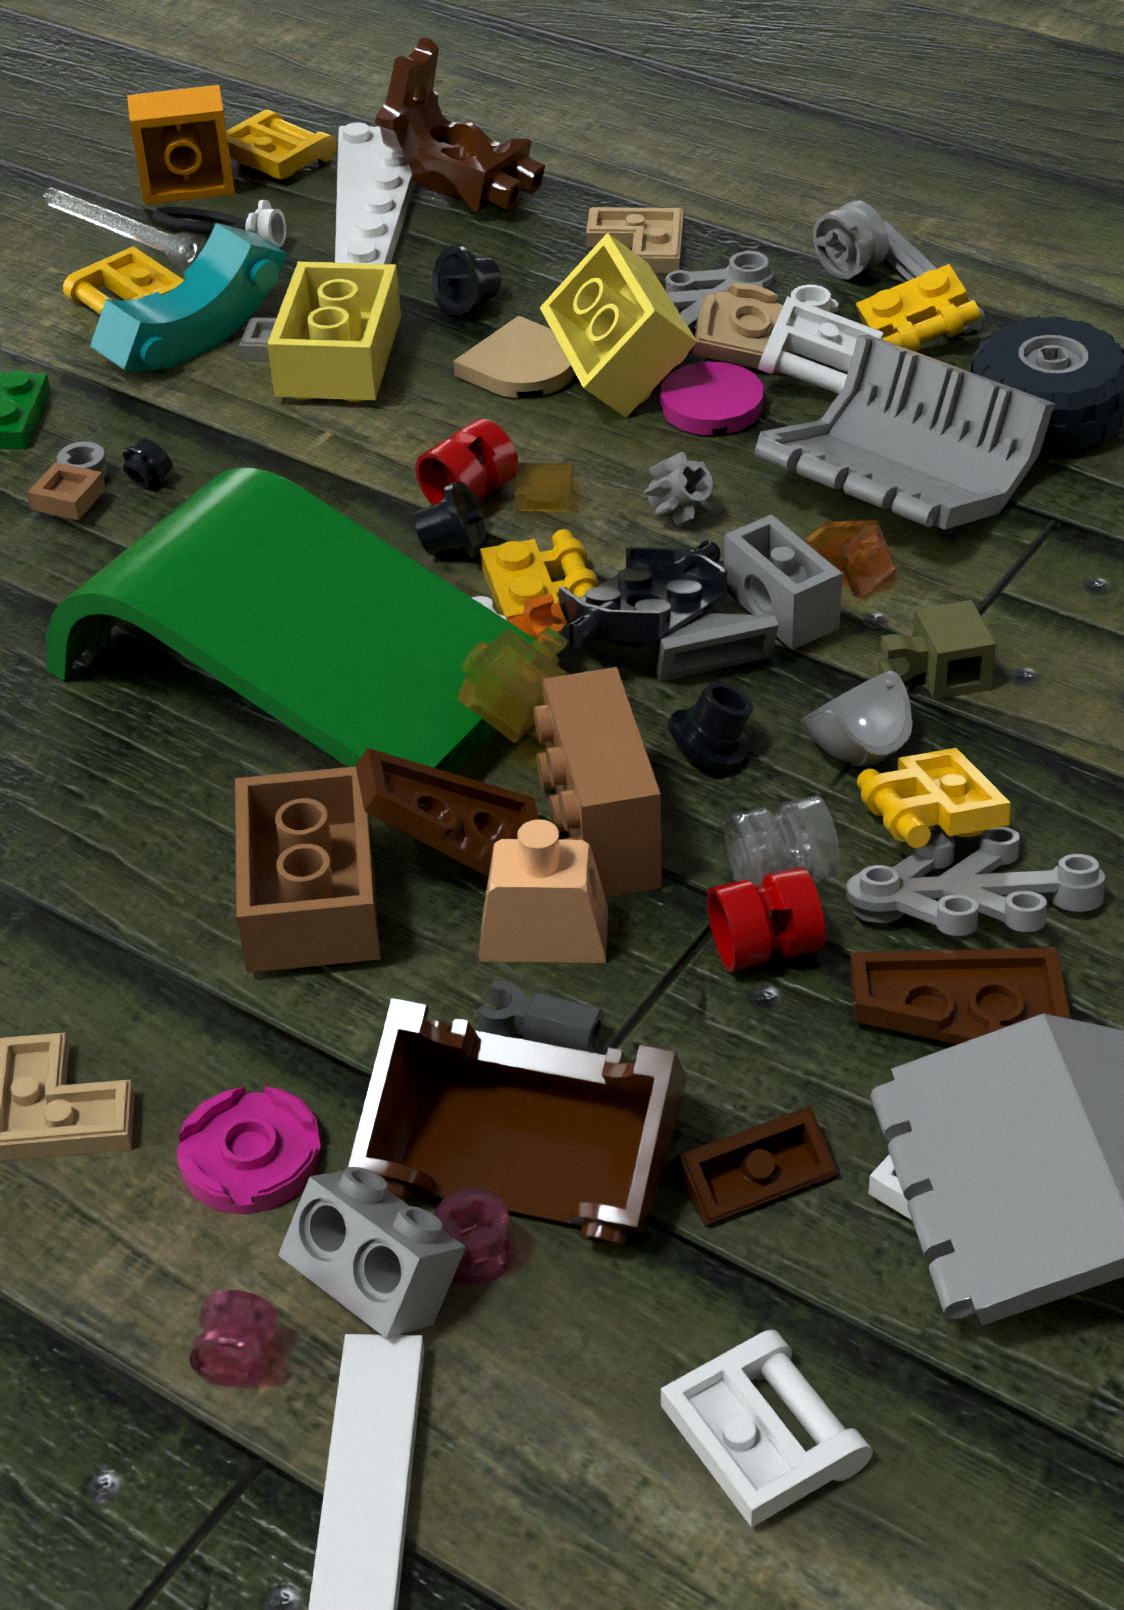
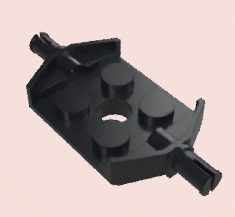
[559,540,727,649]

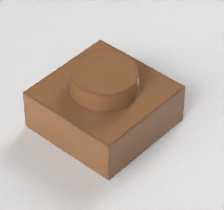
[28,462,106,521]

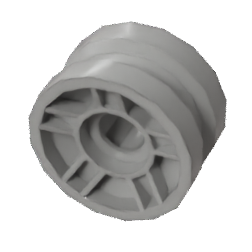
[813,201,889,279]

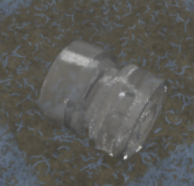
[724,795,840,887]

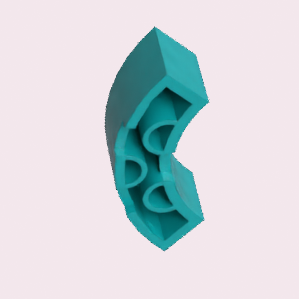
[90,223,288,371]

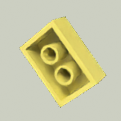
[540,232,697,418]
[267,261,401,402]

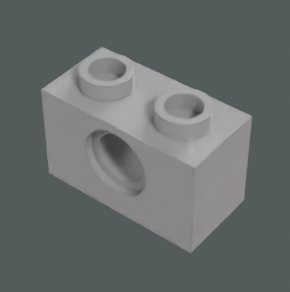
[724,515,842,650]

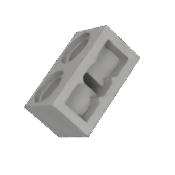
[278,1167,466,1339]

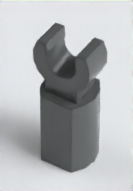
[477,980,604,1053]

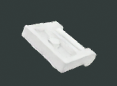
[758,297,883,394]
[661,1330,873,1528]

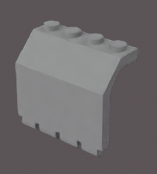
[755,334,1055,530]
[870,1013,1124,1326]

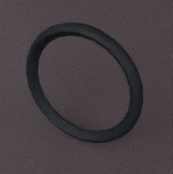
[152,207,246,235]

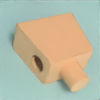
[479,820,608,963]

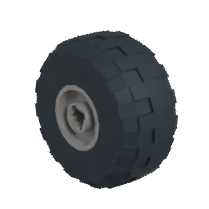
[970,316,1124,456]

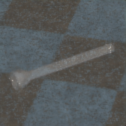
[43,188,207,271]

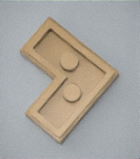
[586,207,683,273]
[0,1032,135,1161]

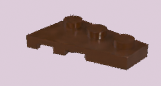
[356,748,540,877]
[849,947,1071,1044]

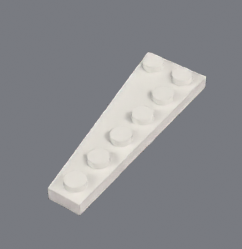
[335,123,416,264]

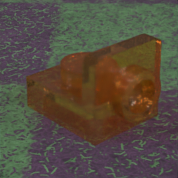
[804,520,894,597]

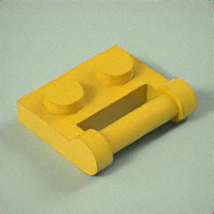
[226,109,337,180]
[63,246,184,315]

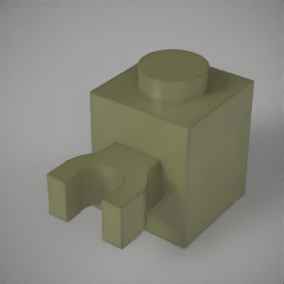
[879,600,996,700]

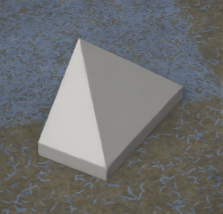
[656,613,779,682]

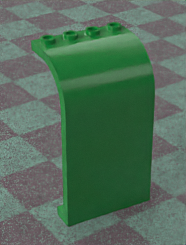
[46,468,550,774]

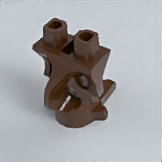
[375,37,545,212]

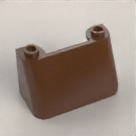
[348,999,687,1248]

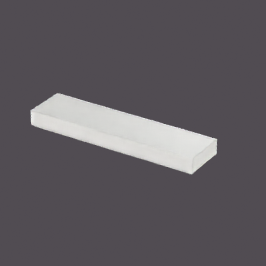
[308,1334,424,1610]

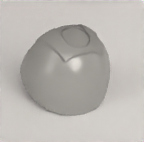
[801,671,913,767]

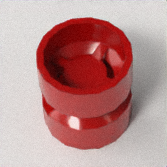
[415,419,519,505]
[707,867,826,972]

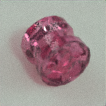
[435,1188,512,1286]
[189,1290,278,1387]

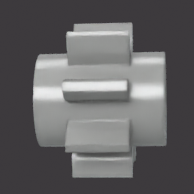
[644,452,716,526]

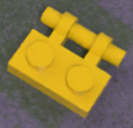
[856,264,981,352]
[480,529,600,620]
[857,748,1011,848]

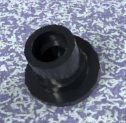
[432,245,501,315]
[415,481,486,559]
[668,682,753,772]

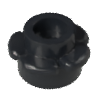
[123,438,173,488]

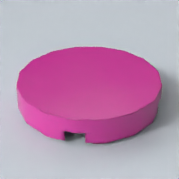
[660,362,764,436]
[177,1086,322,1215]

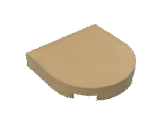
[692,284,797,375]
[453,316,575,398]

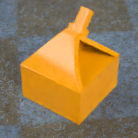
[127,85,235,205]

